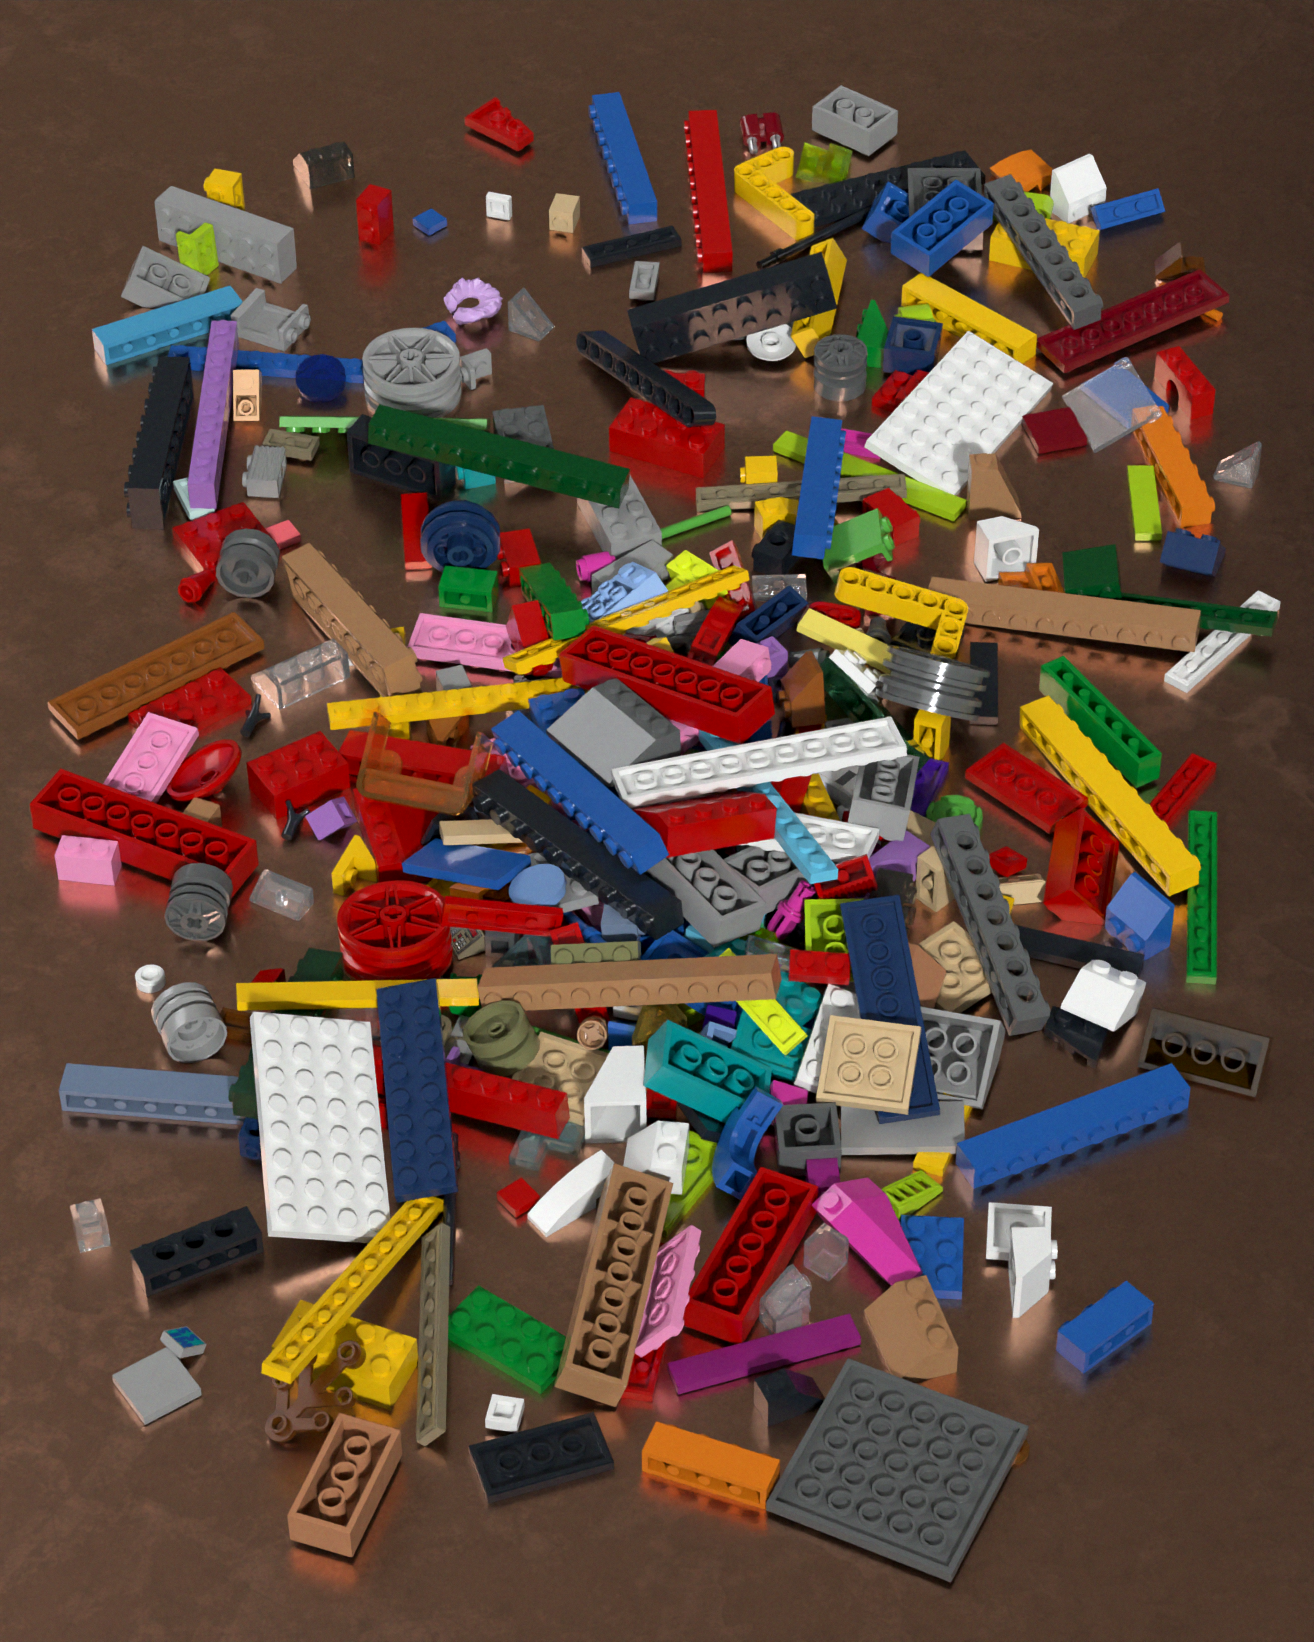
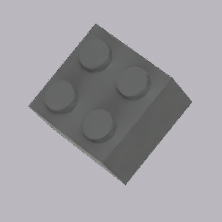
[774,1102,842,1176]

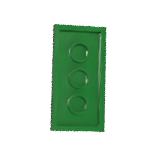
[448,1285,566,1394]

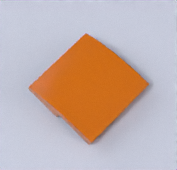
[990,150,1054,192]
[997,563,1065,593]

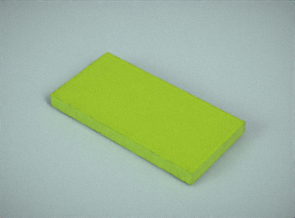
[662,1130,717,1237]

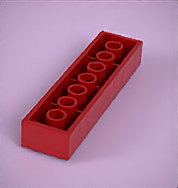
[559,625,775,745]
[29,768,259,898]

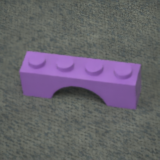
[850,830,931,900]

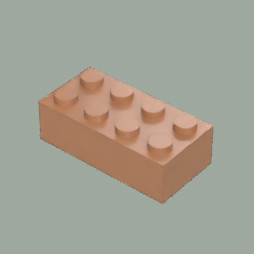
[287,1413,402,1557]

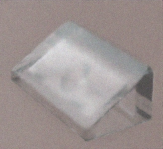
[249,869,314,921]

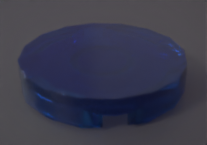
[295,354,346,402]

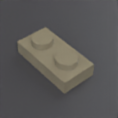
[262,429,320,461]

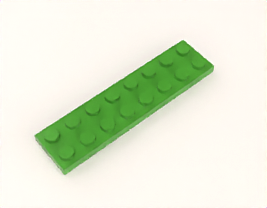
[279,415,490,433]

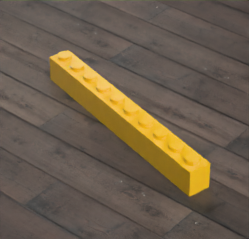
[1020,695,1201,896]

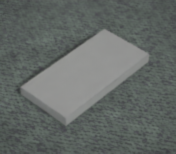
[841,1101,965,1155]

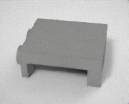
[231,288,311,352]

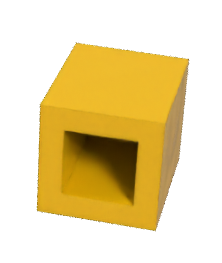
[740,456,778,484]

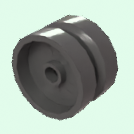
[216,529,280,598]

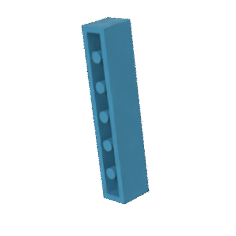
[92,285,243,365]

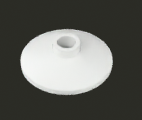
[746,324,796,361]

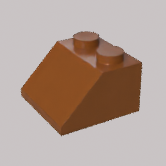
[777,651,826,727]

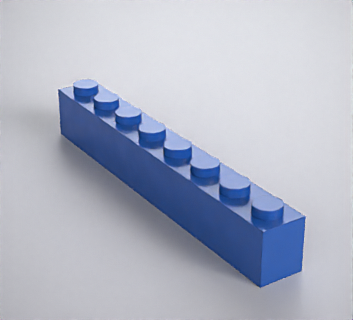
[588,92,657,225]
[792,416,846,559]
[956,1063,1191,1189]

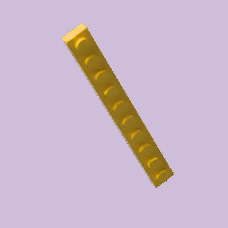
[502,565,750,674]
[327,677,589,730]
[261,1196,444,1384]

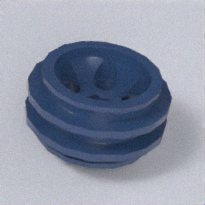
[420,500,500,573]

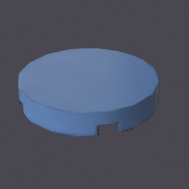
[509,864,567,907]

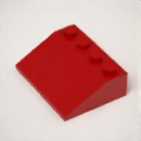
[353,783,443,883]
[632,791,777,858]

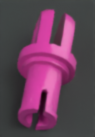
[767,880,816,940]

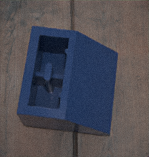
[1160,528,1226,577]

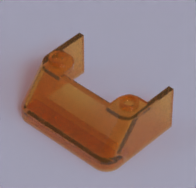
[356,712,493,816]

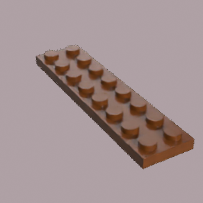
[48,612,265,740]

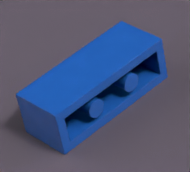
[1056,1281,1154,1374]

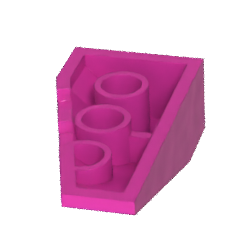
[812,1177,923,1286]

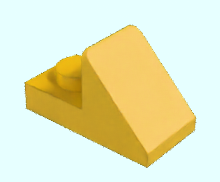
[331,835,377,896]

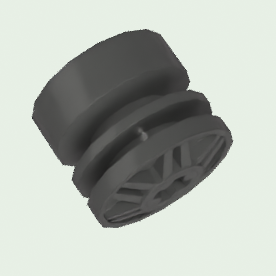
[813,334,868,401]
[164,863,233,941]

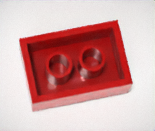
[246,731,350,820]

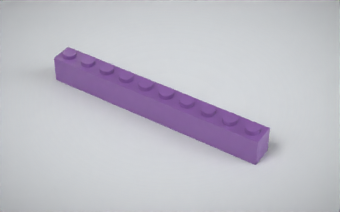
[188,320,239,509]

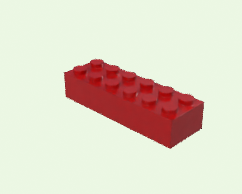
[683,1167,818,1344]

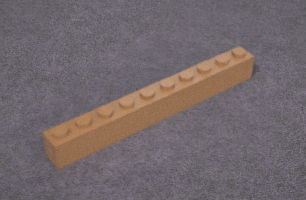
[928,577,1201,652]
[477,954,782,1011]

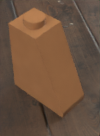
[966,453,1021,520]

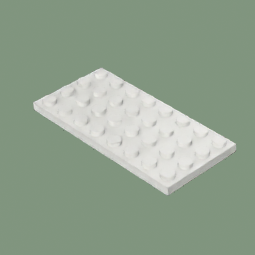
[864,331,1053,496]
[250,1012,390,1243]

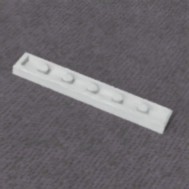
[1164,590,1281,693]

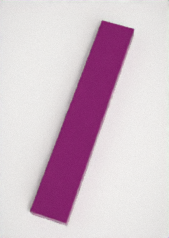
[668,1313,861,1395]

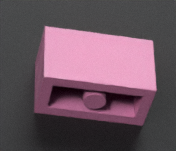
[55,835,122,886]

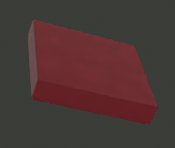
[1021,407,1088,454]

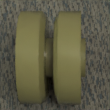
[463,1001,540,1077]

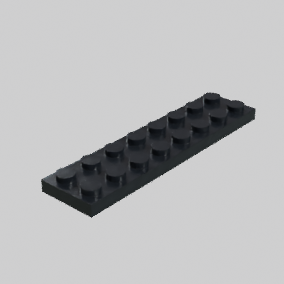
[791,150,986,227]

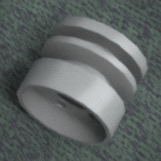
[151,982,227,1063]

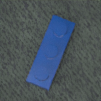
[1091,188,1165,231]

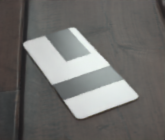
[818,768,857,791]

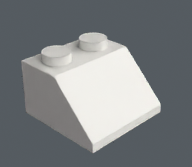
[1050,154,1107,223]
[974,516,1039,582]
[1061,960,1146,1031]
[623,1121,689,1195]
[1008,1227,1057,1318]

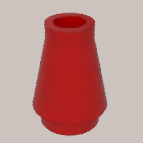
[178,569,215,602]

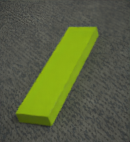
[1127,465,1162,541]

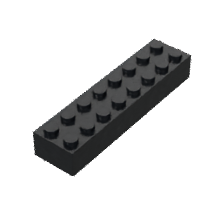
[627,252,837,363]
[124,356,194,530]

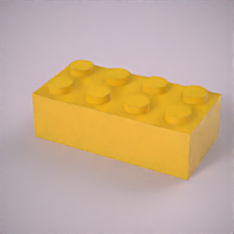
[989,218,1100,278]
[271,1299,418,1411]

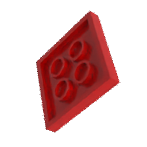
[172,502,279,578]

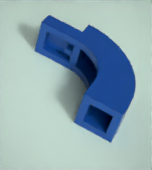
[712,1086,783,1200]

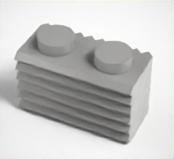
[242,445,287,498]

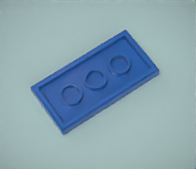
[402,838,531,890]

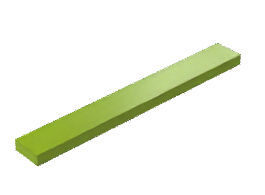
[773,430,967,521]

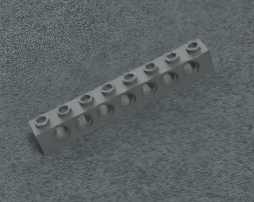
[984,174,1103,330]
[930,814,1050,1036]

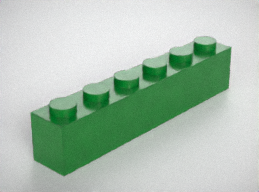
[519,563,589,640]
[1039,656,1162,788]

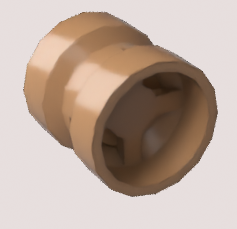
[577,1015,608,1050]

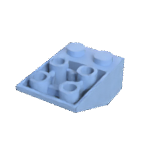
[581,562,668,623]

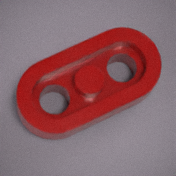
[807,601,861,629]

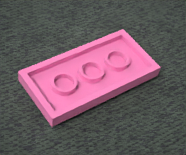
[103,712,199,804]
[635,1225,701,1358]

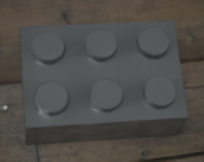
[492,405,554,484]

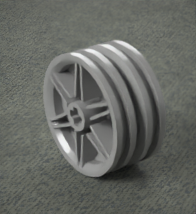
[362,328,462,418]

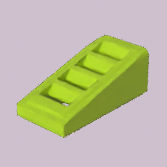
[881,1170,943,1222]

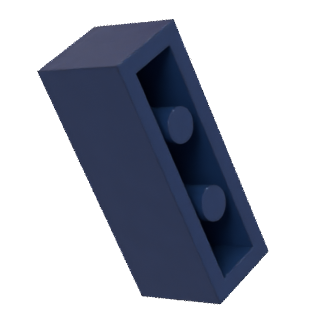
[728,585,809,647]

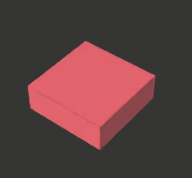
[265,520,301,550]

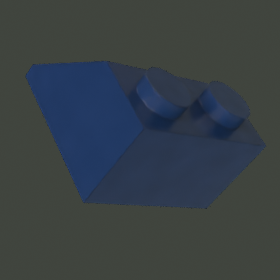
[883,316,943,376]

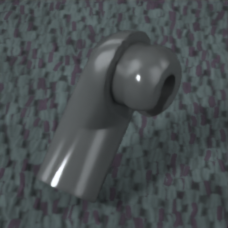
[668,635,695,654]

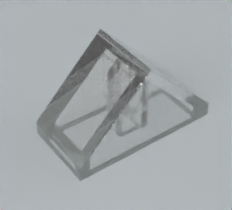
[508,288,555,342]
[1213,441,1262,489]

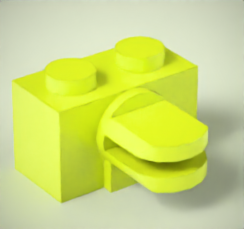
[665,550,728,609]

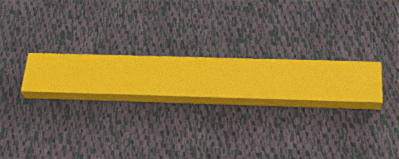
[236,978,479,1011]

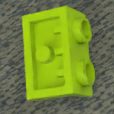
[176,222,219,276]

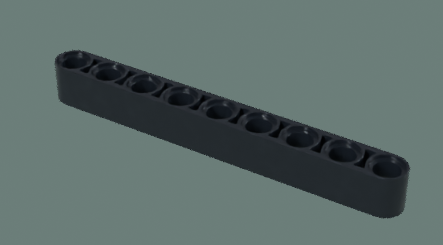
[576,330,716,428]

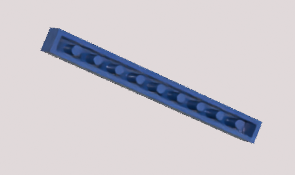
[491,710,669,875]

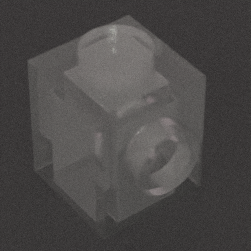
[70,1198,111,1253]

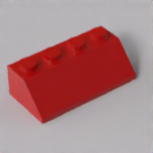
[1043,808,1119,925]

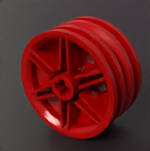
[337,880,453,981]

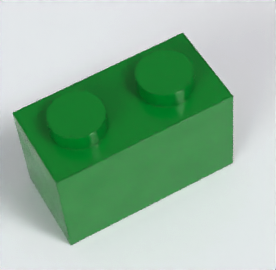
[438,566,499,612]

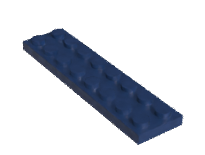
[840,895,940,1124]
[376,978,459,1203]

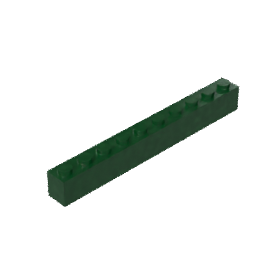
[368,404,630,509]

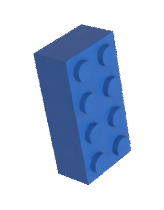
[891,180,994,277]

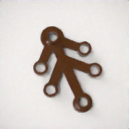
[265,1341,366,1443]

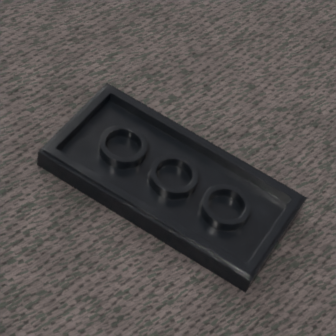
[468,1412,614,1504]

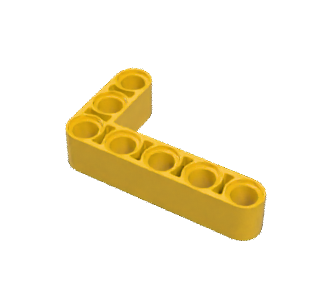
[734,147,814,241]
[834,567,968,660]

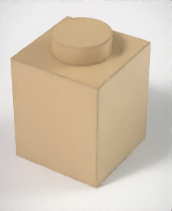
[549,193,580,233]

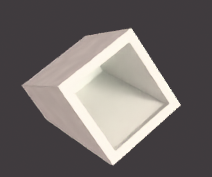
[584,1046,647,1144]

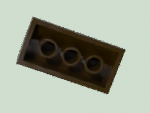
[1137,1008,1273,1097]

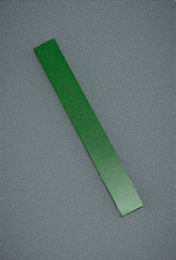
[1186,810,1217,985]

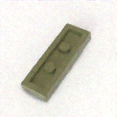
[551,941,641,965]

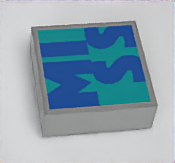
[160,1326,207,1358]

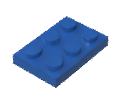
[901,1215,964,1300]

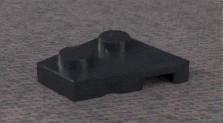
[1044,1006,1109,1068]

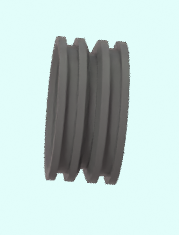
[875,645,990,721]

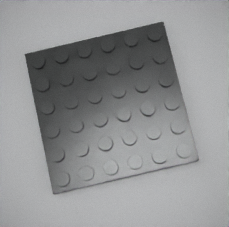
[766,1358,1029,1582]

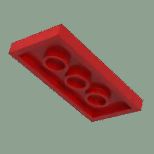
[128,667,252,732]
[965,743,1088,834]

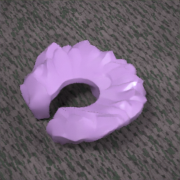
[444,278,503,325]

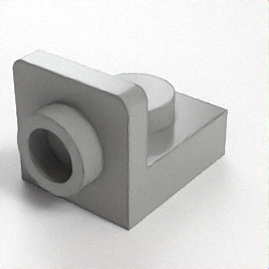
[460,348,492,390]

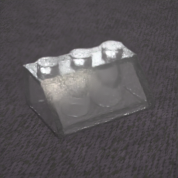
[251,638,350,710]

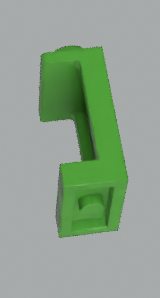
[823,508,895,585]

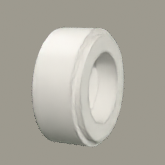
[135,965,166,993]

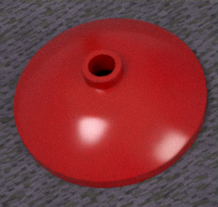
[166,739,242,801]

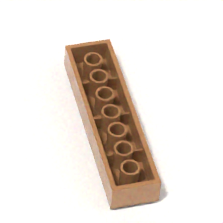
[281,543,422,697]
[554,1163,673,1407]

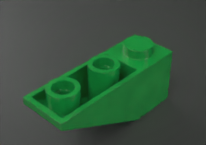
[856,299,889,369]

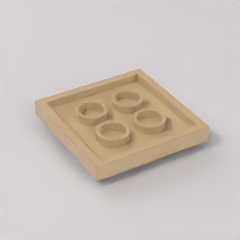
[917,921,1014,1013]
[816,1015,921,1115]
[512,1032,609,1129]

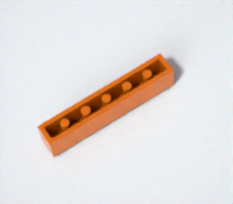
[1131,406,1215,528]

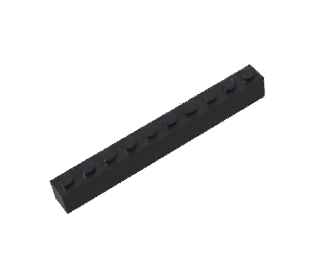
[472,769,684,940]

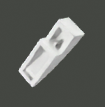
[527,1150,614,1237]

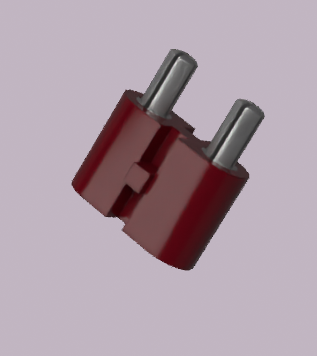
[739,112,784,154]

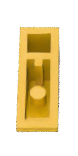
[754,497,838,540]

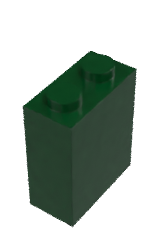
[1062,544,1123,601]

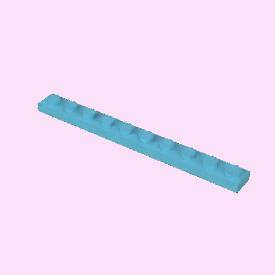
[699,730,838,884]

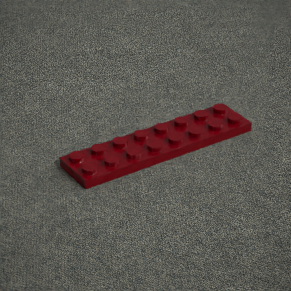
[1036,269,1230,373]

